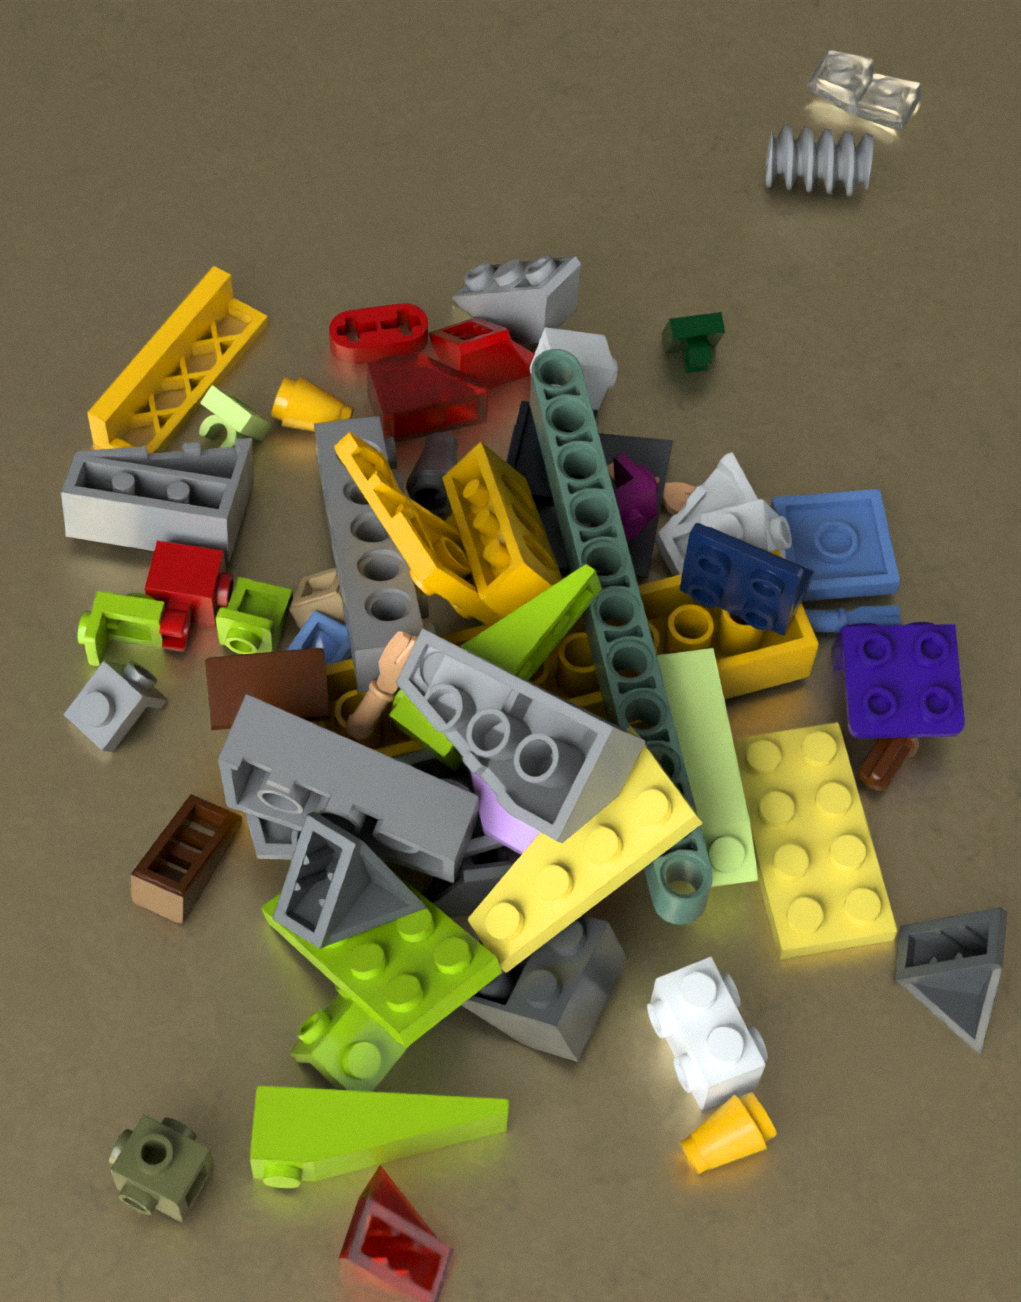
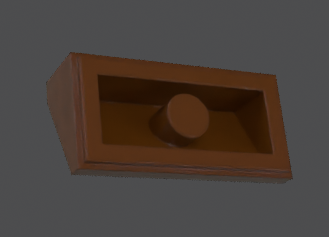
[205,648,330,730]

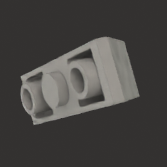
[452,255,581,344]

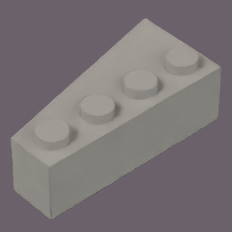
[218,694,479,883]

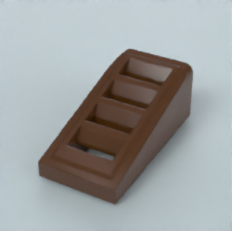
[131,794,242,923]

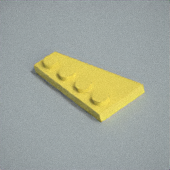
[467,725,703,973]

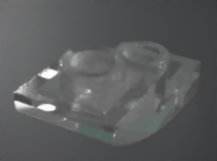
[808,49,921,131]

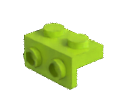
[289,986,409,1091]

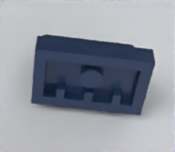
[679,523,814,636]

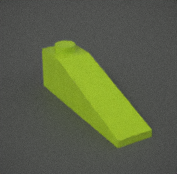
[389,564,602,772]
[250,1085,509,1188]

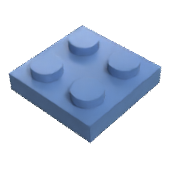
[770,489,900,601]

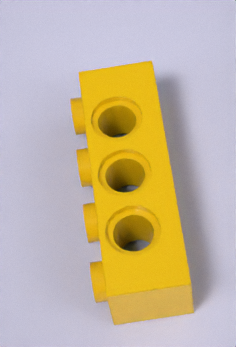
[442,441,562,618]

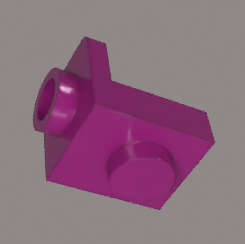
[591,452,659,541]

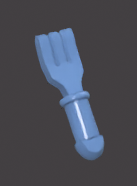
[803,605,902,635]

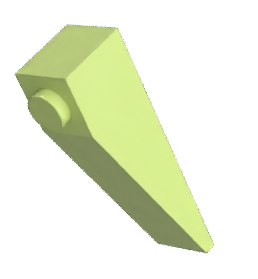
[656,648,758,889]

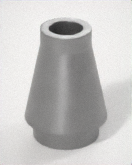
[406,432,458,514]

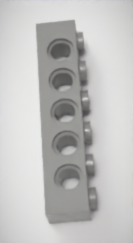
[314,416,435,693]

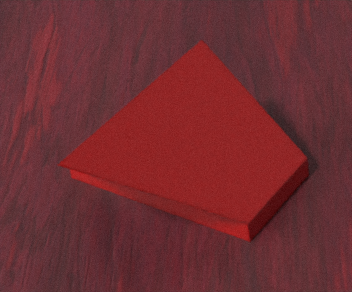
[428,317,535,399]

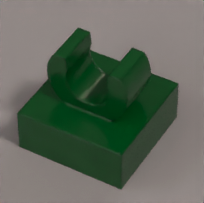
[661,312,725,374]

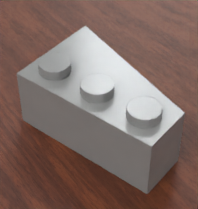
[61,438,254,563]

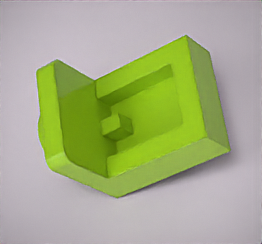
[216,576,293,655]
[78,591,166,667]

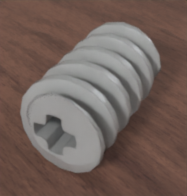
[765,124,874,197]

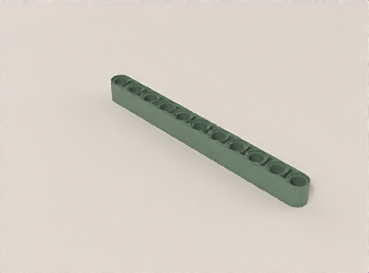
[530,349,713,925]

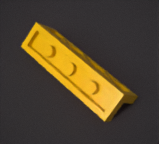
[87,266,269,454]

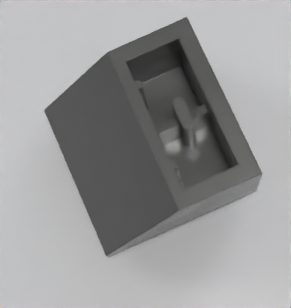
[462,915,628,1062]

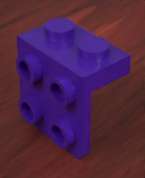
[831,622,965,739]

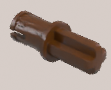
[857,738,919,792]

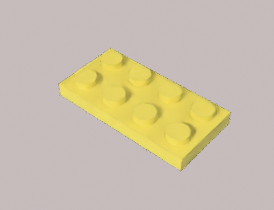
[733,722,898,960]

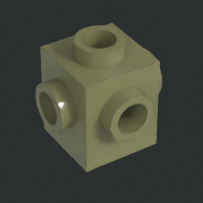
[109,1114,214,1223]

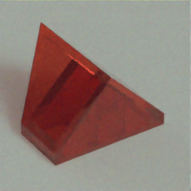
[338,1165,455,1302]

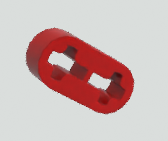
[329,303,428,364]

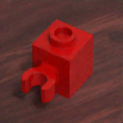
[145,540,234,652]

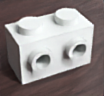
[647,957,768,1112]

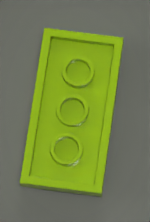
[261,866,502,1049]

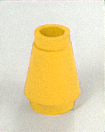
[271,376,355,432]
[679,1092,777,1175]

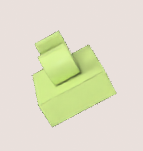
[199,385,273,448]

